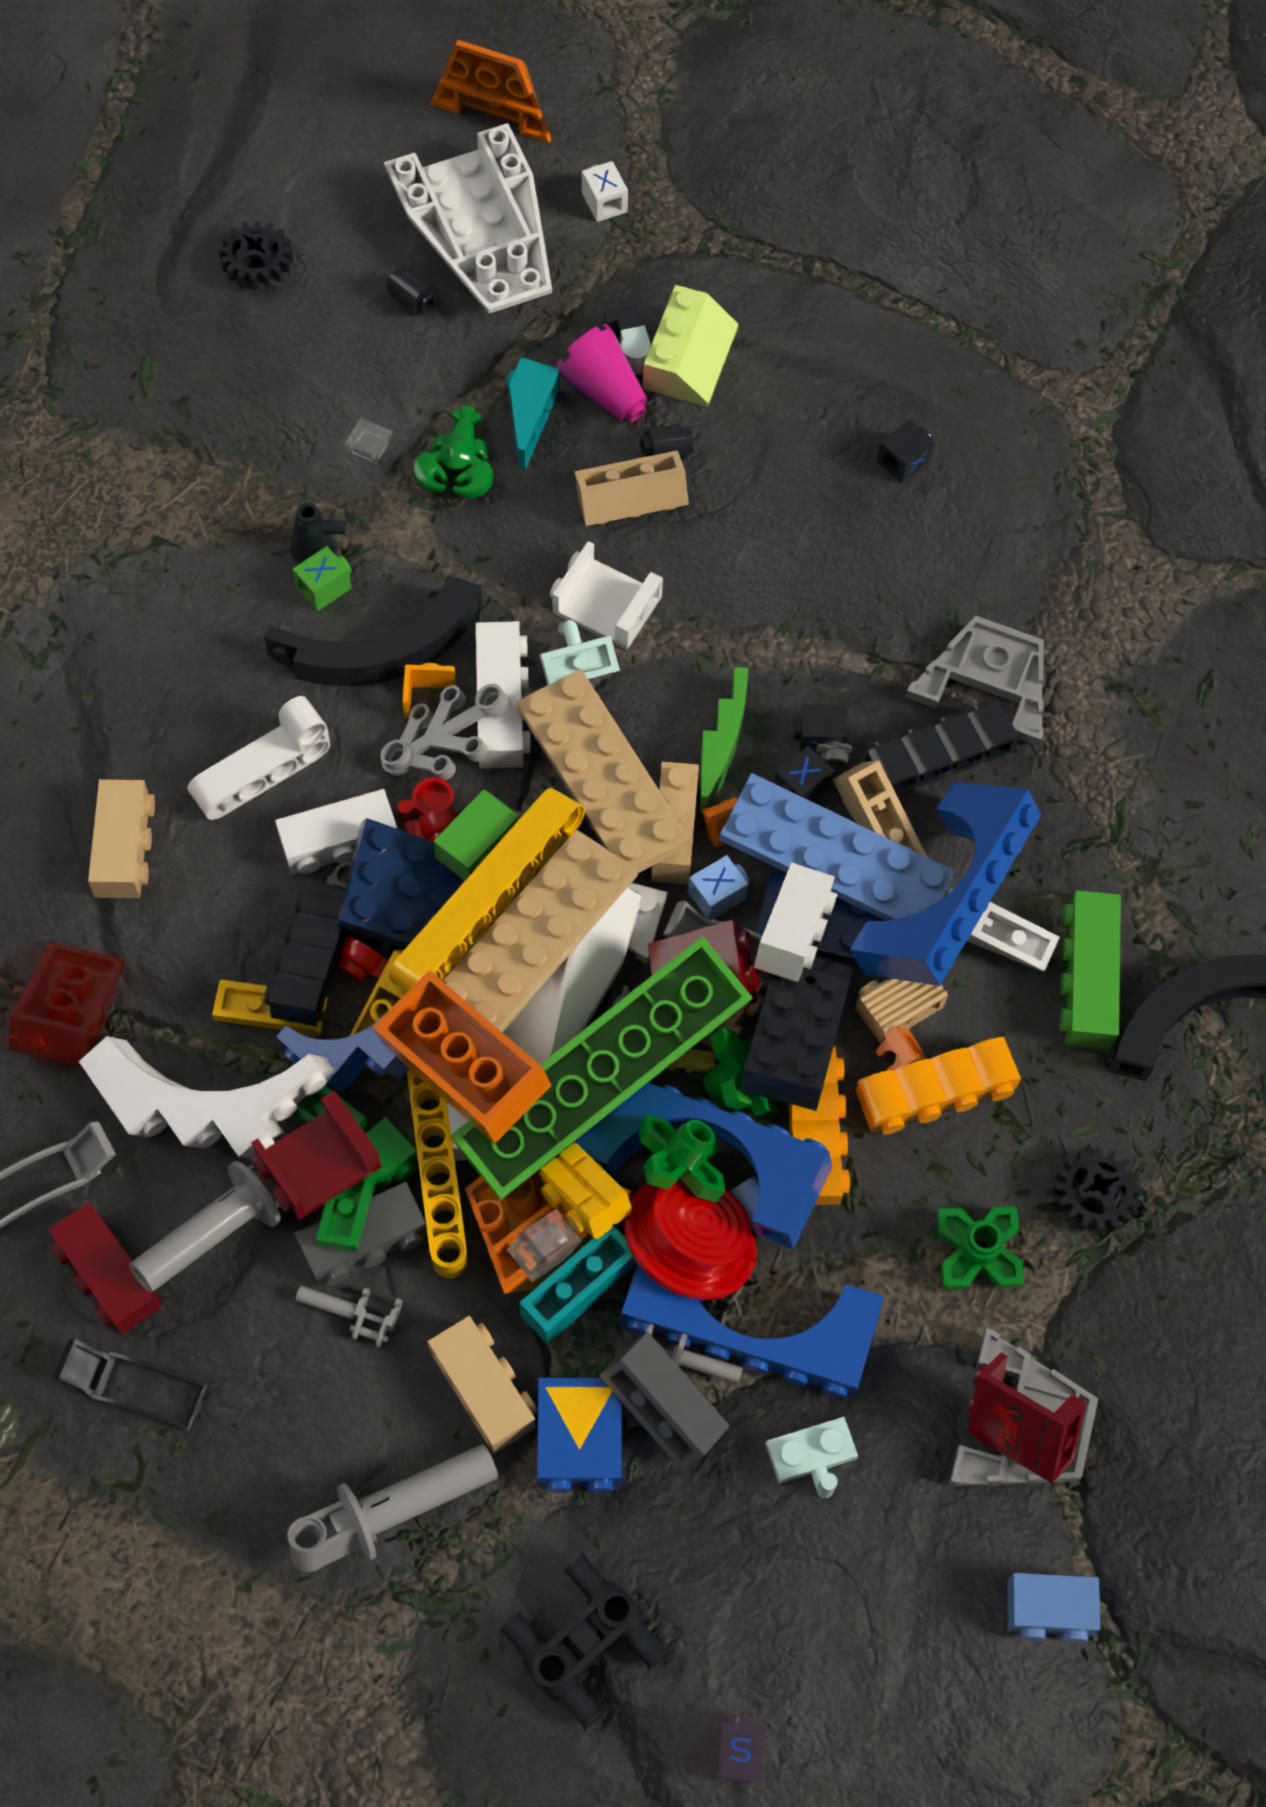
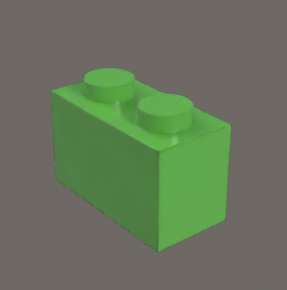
[434,789,519,881]

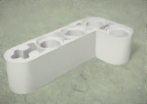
[187,696,330,820]

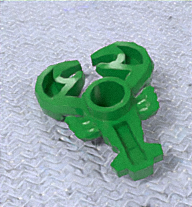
[413,405,494,498]

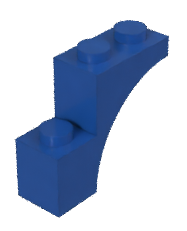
[276,1010,409,1093]

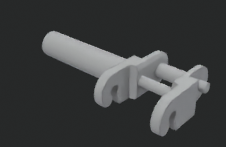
[296,1286,403,1348]
[647,1323,743,1383]

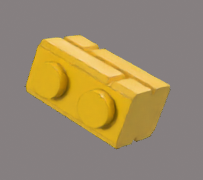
[539,1143,632,1239]

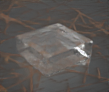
[345,418,393,463]

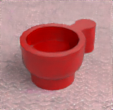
[398,777,454,822]
[403,810,459,842]
[336,936,388,982]

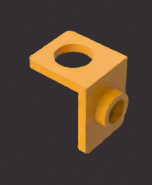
[403,663,456,718]

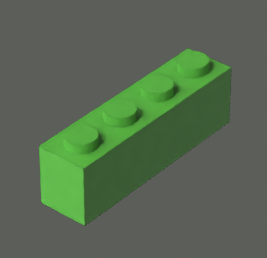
[1059,890,1121,1049]

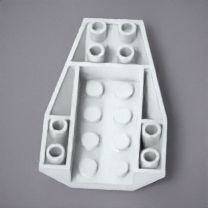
[384,123,552,313]
[502,887,641,1064]

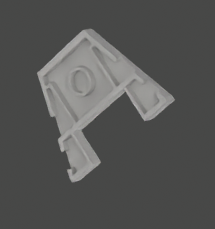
[906,616,1044,746]
[949,1328,1098,1486]

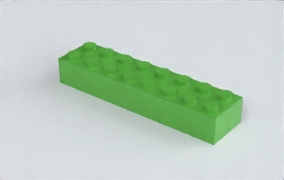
[450,936,753,1201]

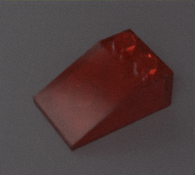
[9,941,124,1068]

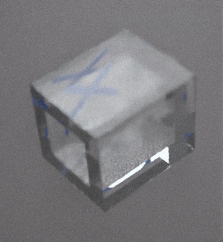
[507,1209,582,1282]

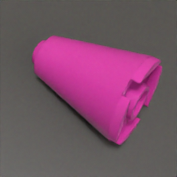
[556,324,647,422]

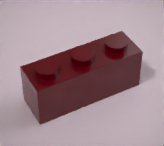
[49,1202,163,1335]

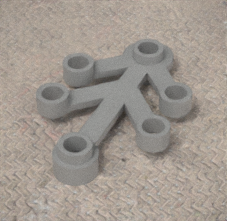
[380,684,508,781]

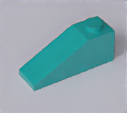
[505,357,560,470]

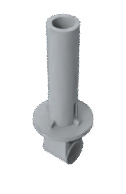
[129,1161,280,1293]
[287,1444,498,1572]

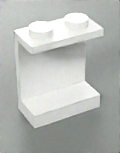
[550,541,663,650]

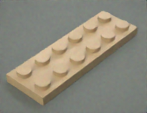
[516,669,691,874]
[443,829,638,1032]

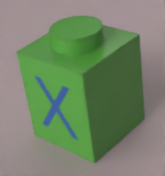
[292,546,352,612]

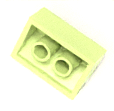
[643,285,738,407]

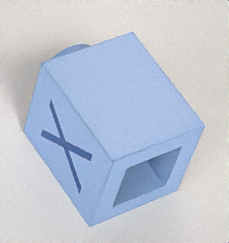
[688,855,749,919]

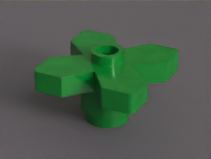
[704,1028,779,1119]
[638,1115,725,1202]
[936,1207,1025,1291]

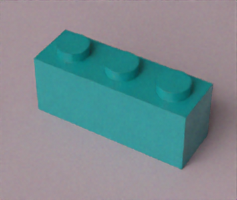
[519,1225,637,1345]

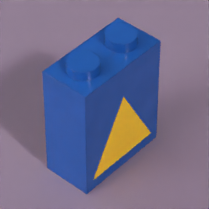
[537,1378,622,1493]

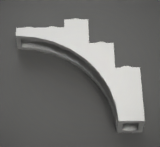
[79,1036,335,1159]

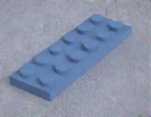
[718,773,955,921]

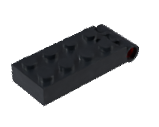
[739,955,854,1111]

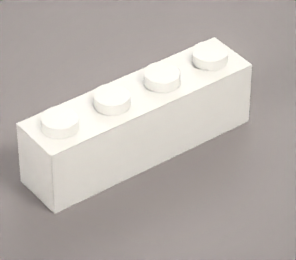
[476,621,530,768]

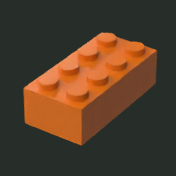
[372,970,552,1144]

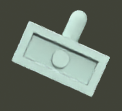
[539,620,620,685]
[765,1417,858,1498]

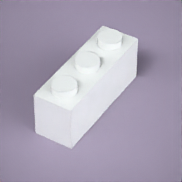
[275,789,397,875]
[754,862,837,982]

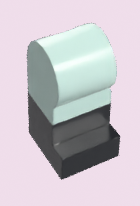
[604,304,651,375]

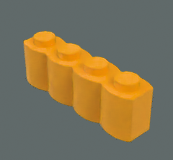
[855,1037,1021,1135]
[788,1046,850,1205]

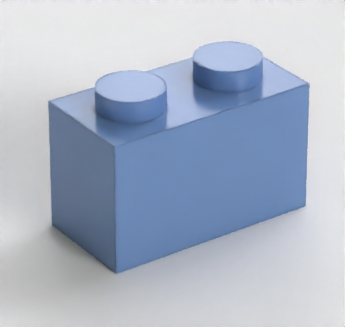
[1007,1573,1100,1643]

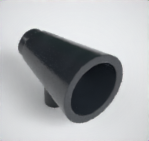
[290,503,347,564]

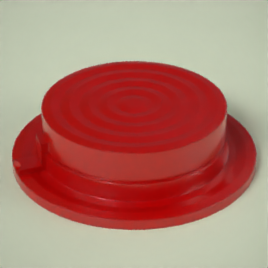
[623,1179,758,1300]

